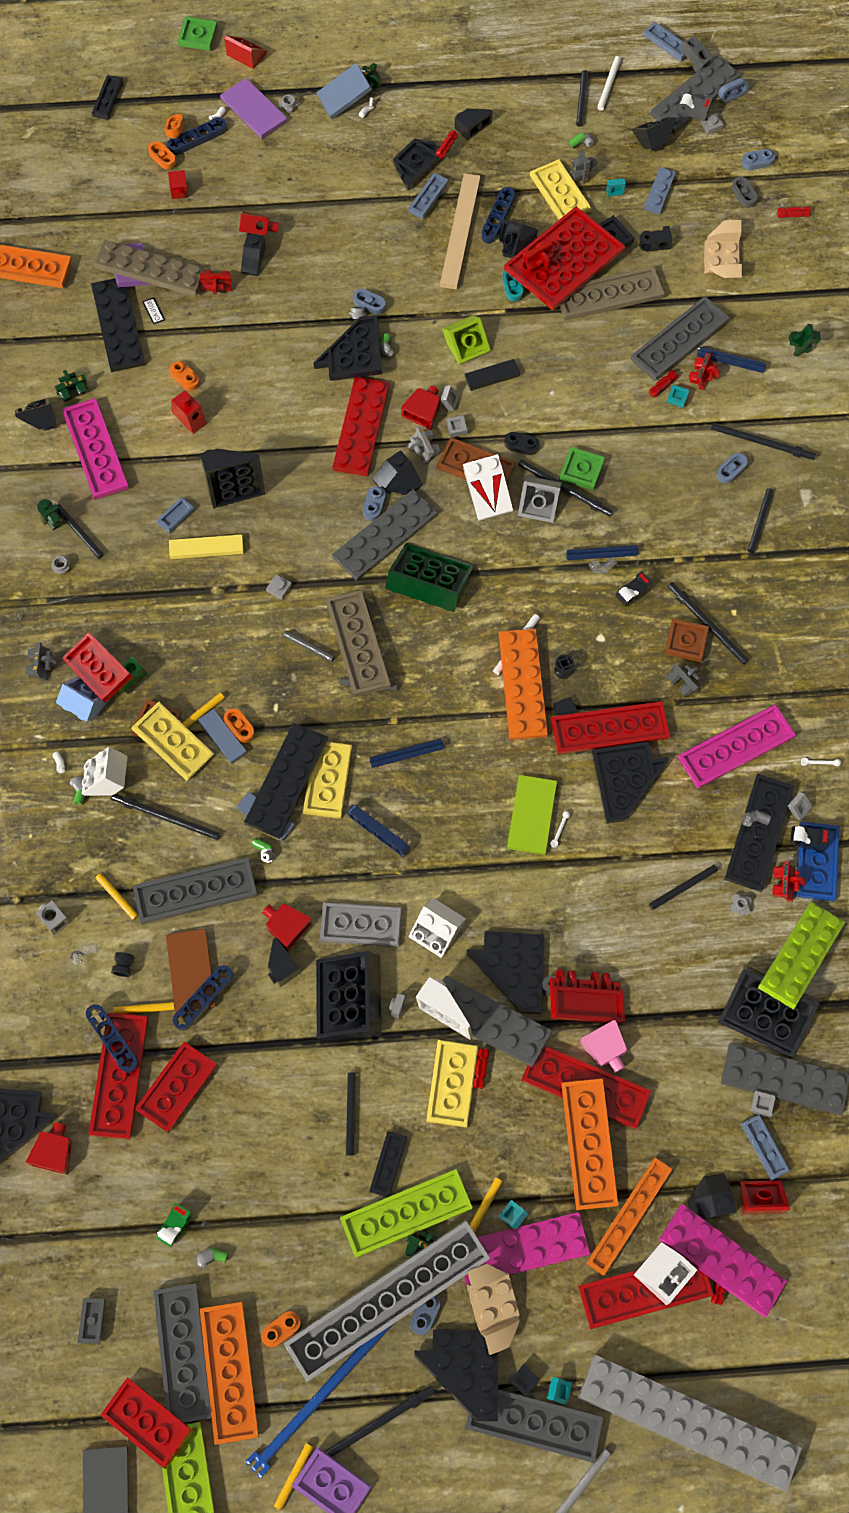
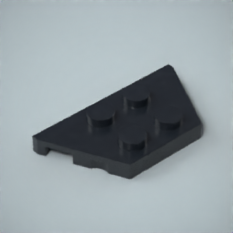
[393,138,450,191]

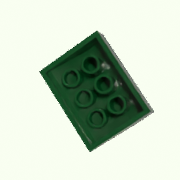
[385,543,474,612]

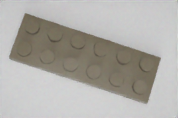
[94,239,204,296]
[559,266,664,320]
[326,590,391,697]

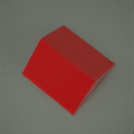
[224,35,267,69]
[740,1180,790,1215]

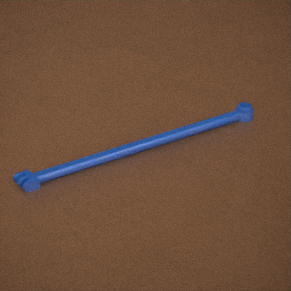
[245,1324,394,1479]

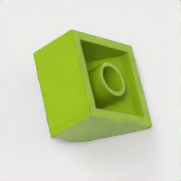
[442,315,491,364]

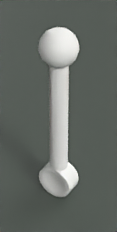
[801,758,841,766]
[550,811,570,848]

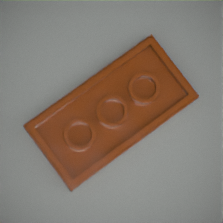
[436,437,516,485]
[166,929,216,1013]

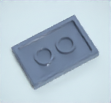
[316,63,372,119]

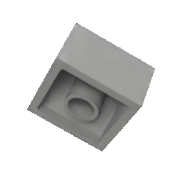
[518,476,562,523]

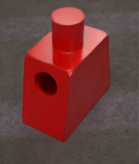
[239,211,279,235]
[401,385,440,430]
[171,391,207,434]
[262,904,312,952]
[26,1122,72,1175]

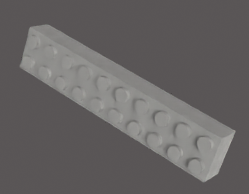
[284,1220,490,1382]
[577,1355,802,1492]

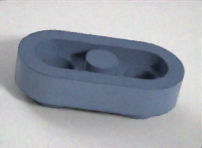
[718,78,749,103]
[741,149,775,170]
[353,289,386,314]
[717,453,748,483]
[363,486,386,521]
[410,1295,440,1335]

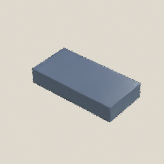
[156,497,195,534]

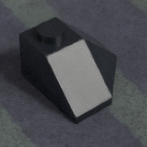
[632,117,676,151]
[498,219,538,258]
[15,397,56,431]
[372,450,423,495]
[687,1173,737,1220]

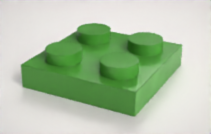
[178,16,217,51]
[559,447,605,490]

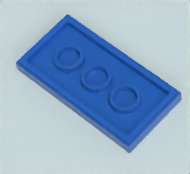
[795,821,840,902]

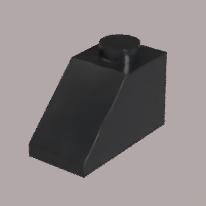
[454,108,493,140]
[241,233,266,276]
[267,937,300,987]

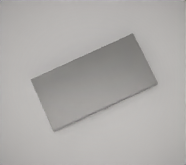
[320,902,402,947]

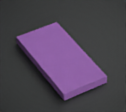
[220,78,287,139]

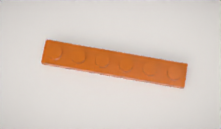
[586,1158,672,1276]

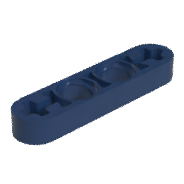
[167,117,227,155]
[481,187,515,244]
[346,804,411,857]
[173,965,233,1031]
[86,1004,138,1073]

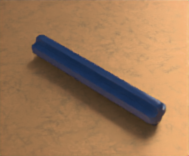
[697,347,766,373]
[566,545,639,560]
[369,739,444,768]

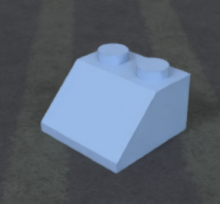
[56,676,110,722]

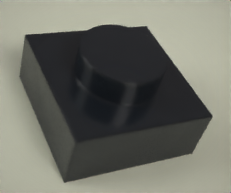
[509,1364,540,1397]

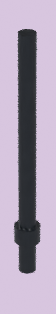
[711,423,816,460]
[518,459,613,517]
[667,582,749,665]
[110,794,220,840]
[324,1386,435,1457]

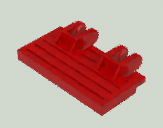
[550,969,625,1023]

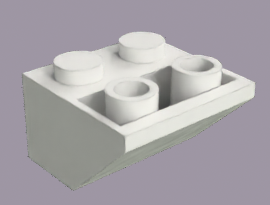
[82,747,128,795]
[408,898,466,958]
[634,1242,697,1305]

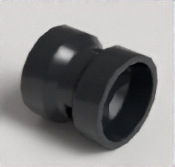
[554,654,574,679]
[111,952,135,977]

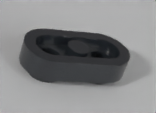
[504,432,540,455]

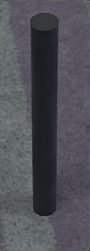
[576,70,588,127]
[747,488,773,553]
[58,504,104,559]
[649,865,718,910]
[346,1072,356,1156]

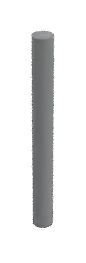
[556,1449,611,1513]

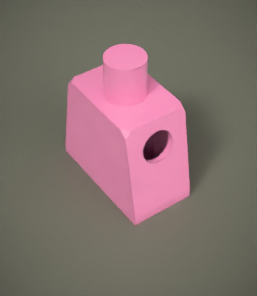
[580,1020,627,1073]

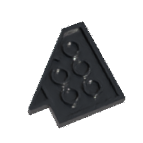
[313,315,382,381]
[591,742,669,824]
[466,931,544,1014]
[0,1089,57,1164]
[414,1329,498,1421]

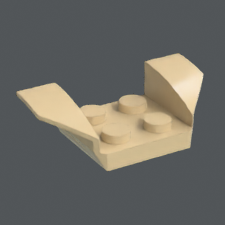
[704,220,742,278]
[467,1264,520,1355]

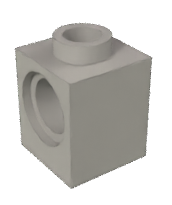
[36,901,70,935]

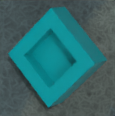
[606,179,625,197]
[667,385,690,408]
[498,1200,529,1230]
[547,1377,572,1405]

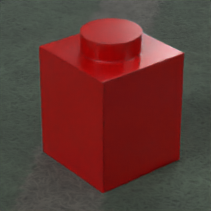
[168,170,189,199]

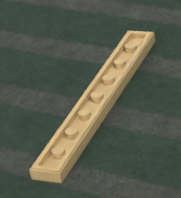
[440,173,480,290]

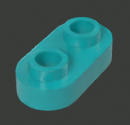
[502,271,523,301]

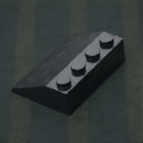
[200,449,265,509]
[316,951,382,1039]
[718,964,819,1059]

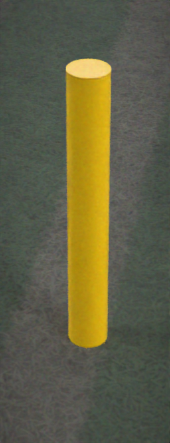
[182,693,225,728]
[95,873,139,920]
[113,1002,175,1014]
[470,1177,503,1233]
[274,1443,314,1510]

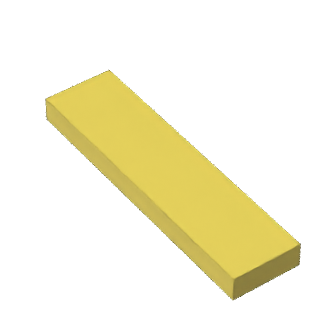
[169,535,244,559]

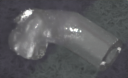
[589,557,617,574]
[742,810,771,827]
[70,943,98,965]

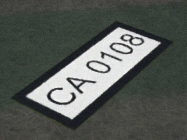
[142,297,165,325]

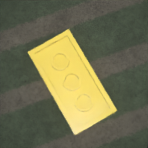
[530,159,592,219]
[132,702,214,781]
[303,742,352,819]
[426,1040,478,1128]

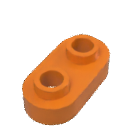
[164,114,185,139]
[148,141,176,169]
[170,361,200,391]
[224,708,254,743]
[261,1311,301,1348]

